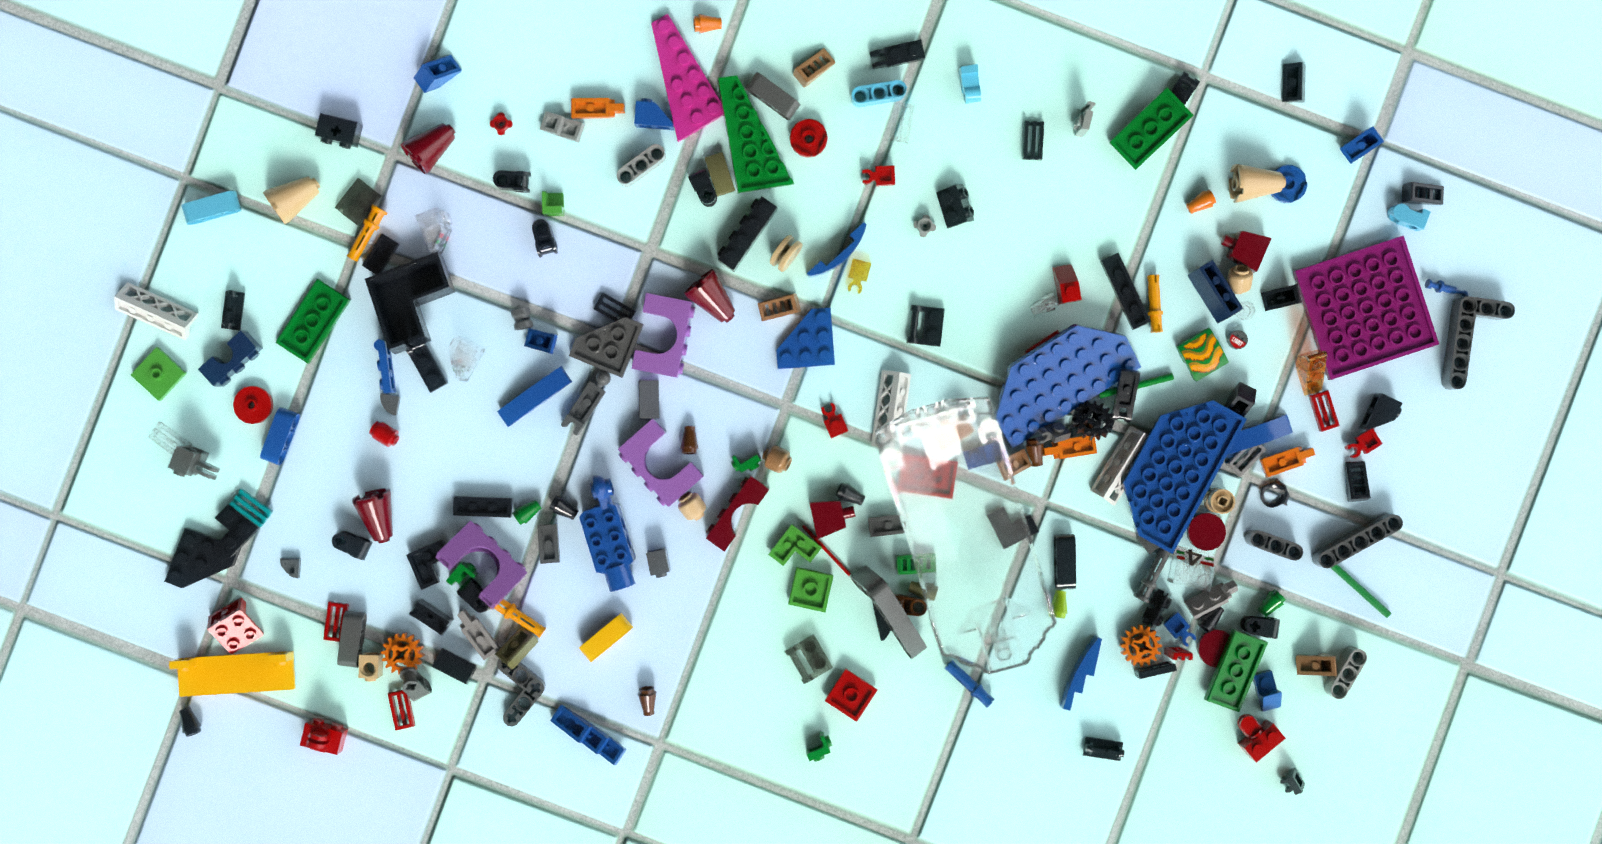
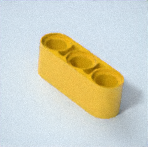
[579,612,634,662]

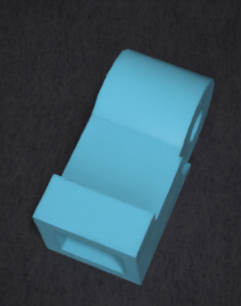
[958,64,981,104]
[1387,204,1431,231]

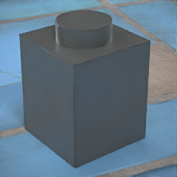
[646,548,671,578]

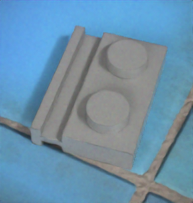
[1073,101,1096,137]

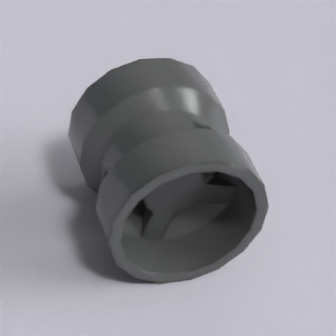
[511,307,534,331]

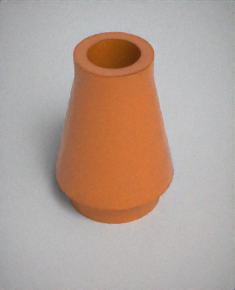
[693,14,722,34]
[1186,189,1216,214]

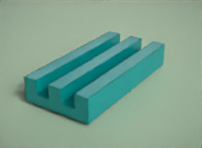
[229,489,273,527]

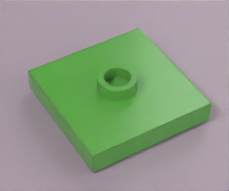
[131,347,187,401]
[788,566,834,613]

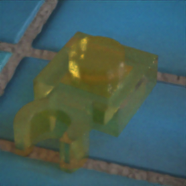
[848,258,871,294]

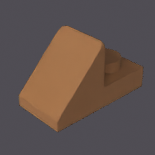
[997,449,1032,480]
[1296,653,1337,676]

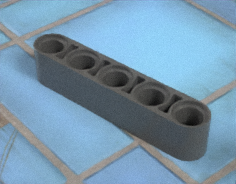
[1312,513,1403,568]

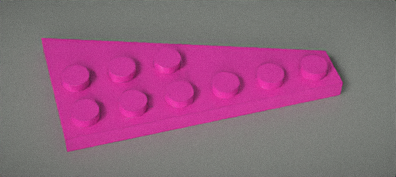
[651,14,724,143]

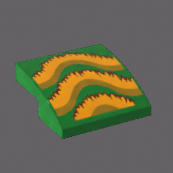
[1176,327,1229,382]

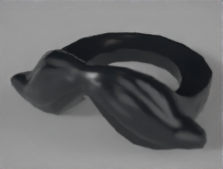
[1260,478,1290,508]

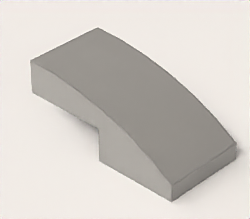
[540,111,585,143]

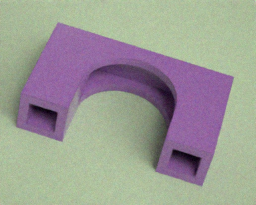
[631,293,695,378]
[618,419,704,507]
[436,520,527,610]

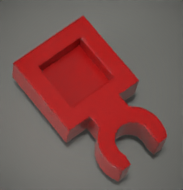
[862,165,895,187]
[821,403,848,439]
[1344,429,1383,458]

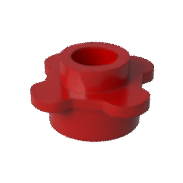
[490,112,513,136]

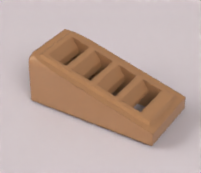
[793,48,836,88]
[757,293,801,322]

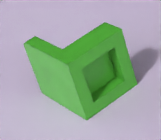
[542,191,565,216]

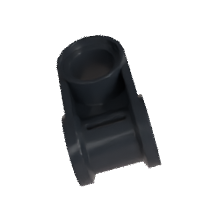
[688,168,717,207]
[493,170,531,193]
[532,219,558,258]
[332,531,373,560]
[456,577,490,613]
[1240,615,1280,639]

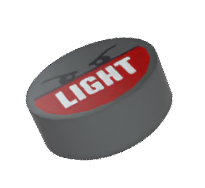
[1227,330,1248,350]

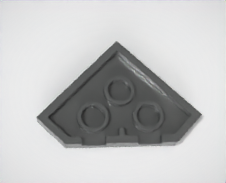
[569,317,644,378]

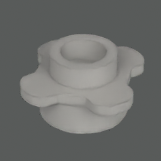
[913,215,936,237]

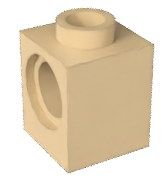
[358,652,383,682]

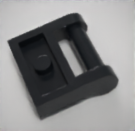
[906,305,945,347]

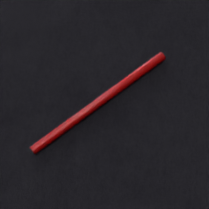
[802,525,851,576]

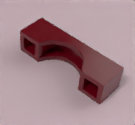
[705,475,770,552]

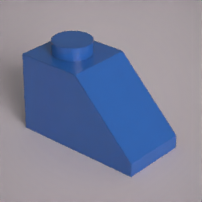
[413,55,462,93]
[634,98,674,130]

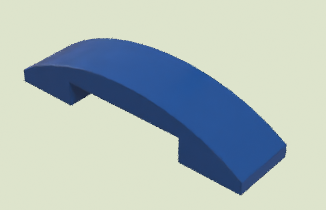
[807,222,867,278]
[1228,414,1293,454]

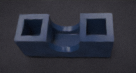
[198,330,263,387]

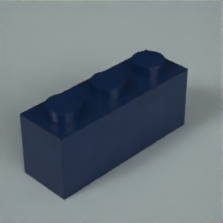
[1187,260,1244,324]

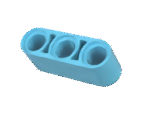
[851,80,907,107]
[181,191,241,225]

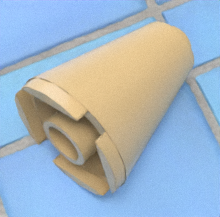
[1229,164,1286,203]
[263,176,320,225]

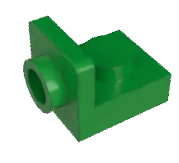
[446,561,479,586]

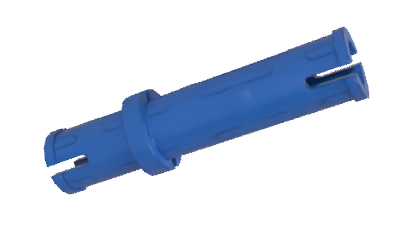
[944,660,995,708]

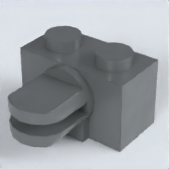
[167,445,220,480]

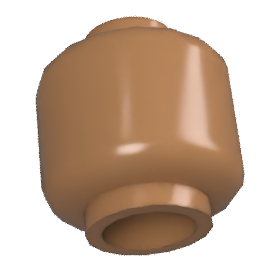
[762,445,792,473]

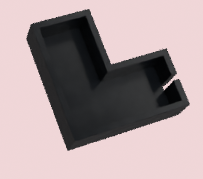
[365,252,456,355]

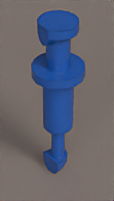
[1425,279,1468,297]

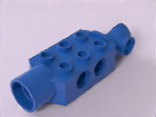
[579,475,636,592]

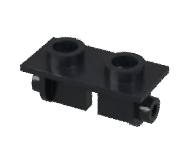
[221,290,245,331]
[1141,588,1172,629]
[1083,736,1125,761]

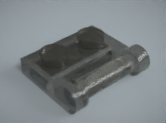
[784,634,833,684]

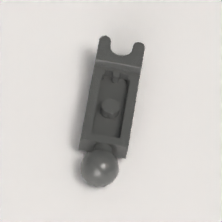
[561,371,611,436]

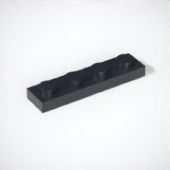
[1100,252,1151,330]

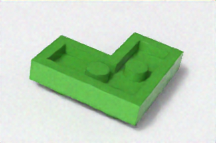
[768,524,822,566]

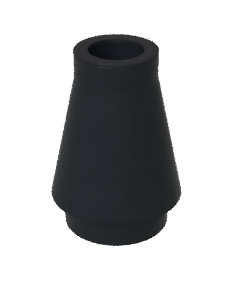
[835,483,865,506]
[549,495,579,520]
[1197,606,1224,633]
[179,707,202,737]

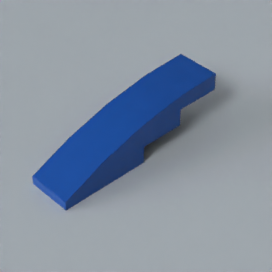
[497,366,572,427]
[1060,635,1102,711]
[550,705,627,765]

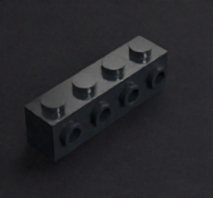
[717,196,778,272]

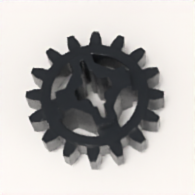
[1071,400,1115,441]

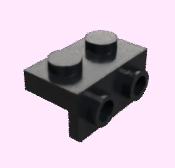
[936,184,974,229]

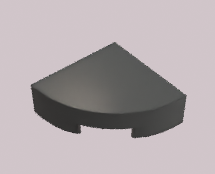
[380,393,401,416]
[280,558,301,578]

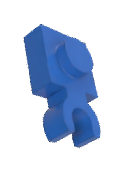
[1162,611,1196,647]

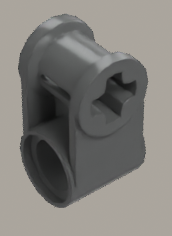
[399,667,432,702]

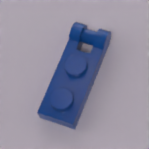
[374,339,396,394]

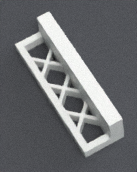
[114,282,198,340]
[871,370,911,450]
[1090,426,1148,506]

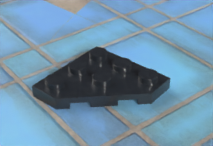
[164,527,241,588]

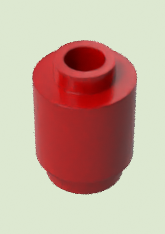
[369,421,400,447]

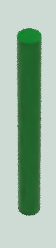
[1098,373,1174,398]
[1331,564,1392,618]

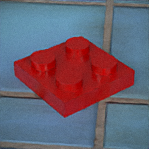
[825,668,878,722]

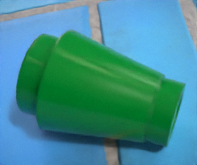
[512,499,542,525]
[1257,589,1286,617]

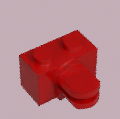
[1237,714,1286,763]
[299,718,348,755]

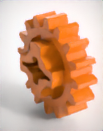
[1119,624,1162,667]
[381,632,425,674]

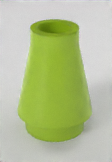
[1049,590,1068,619]

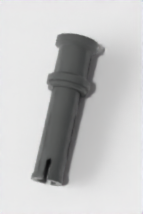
[1133,548,1171,604]

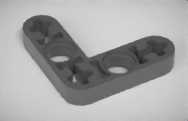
[497,659,546,727]

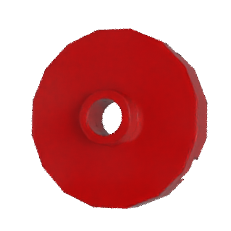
[790,119,828,158]
[233,386,274,424]

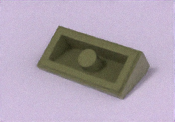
[495,626,538,670]

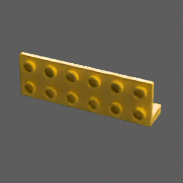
[169,651,296,697]

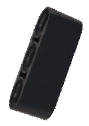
[1054,534,1076,590]

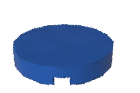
[1271,165,1308,203]

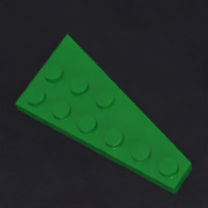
[717,75,794,194]

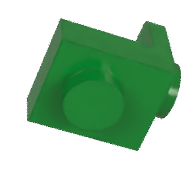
[731,454,761,473]
[806,732,833,762]

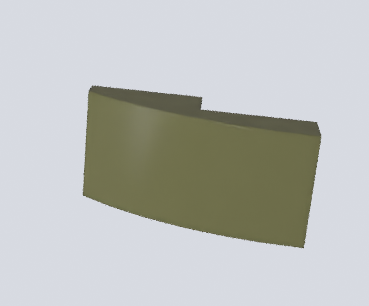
[705,152,735,197]

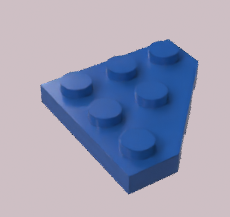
[776,308,835,369]

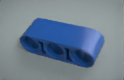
[260,407,300,466]

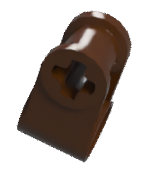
[894,594,927,616]

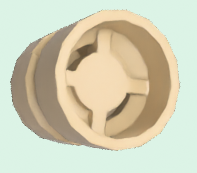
[1203,488,1236,514]

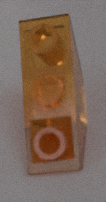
[1296,350,1327,396]

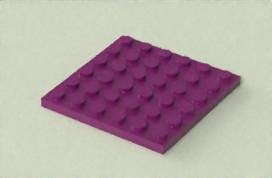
[1293,235,1439,380]

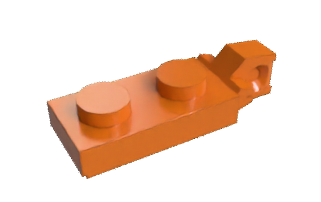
[571,98,625,119]
[1043,436,1097,459]
[1259,446,1316,477]

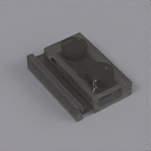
[334,178,382,226]

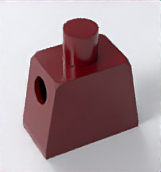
[1220,231,1272,273]
[809,500,856,539]

